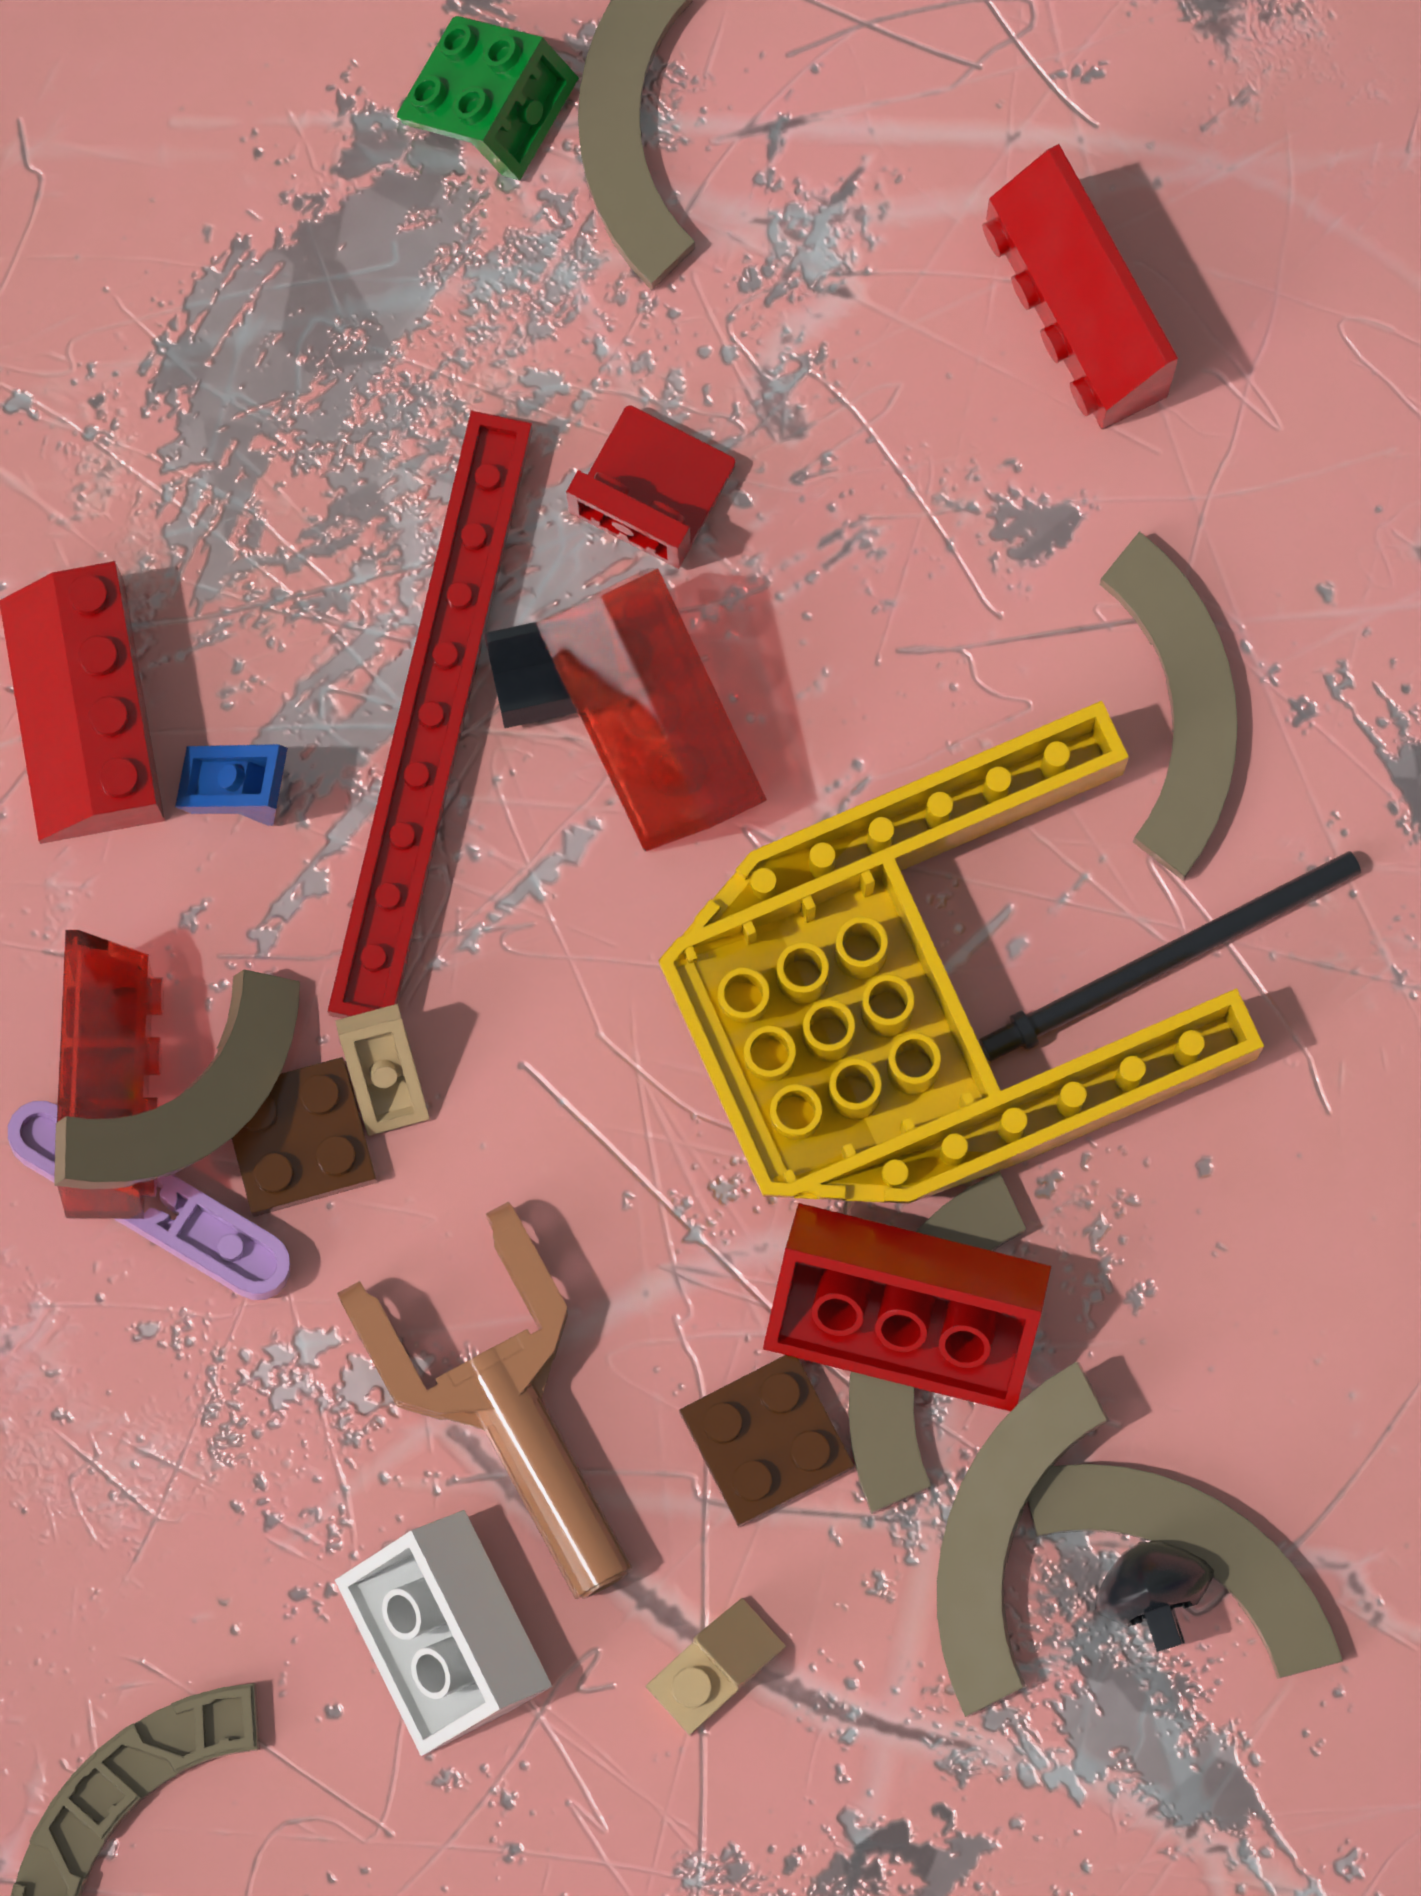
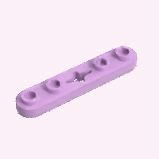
[8,1101,290,1300]

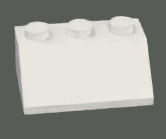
[335,1510,552,1756]

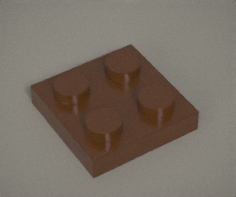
[231,1057,378,1217]
[679,1355,854,1528]

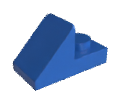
[175,744,288,826]

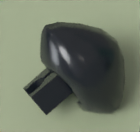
[1095,1541,1214,1652]

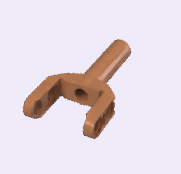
[337,1202,633,1599]

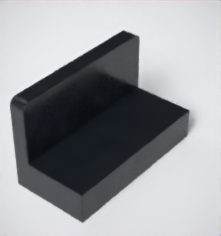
[485,607,628,728]

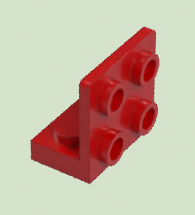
[566,405,735,569]

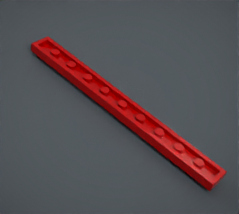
[327,410,533,1019]

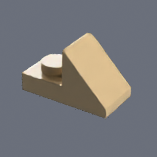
[335,1004,430,1136]
[645,1598,786,1736]

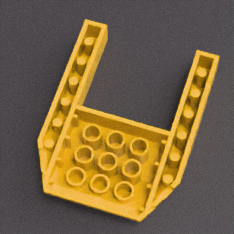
[658,701,1264,1204]

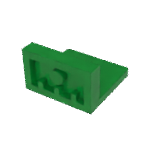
[397,16,579,181]

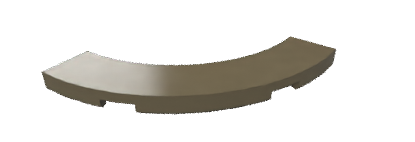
[578,0,695,290]
[1100,531,1238,881]
[54,969,300,1189]
[848,1171,1026,1514]
[937,1362,1110,1717]
[1027,1464,1343,1679]
[11,1683,260,1896]

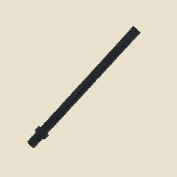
[979,851,1361,1062]

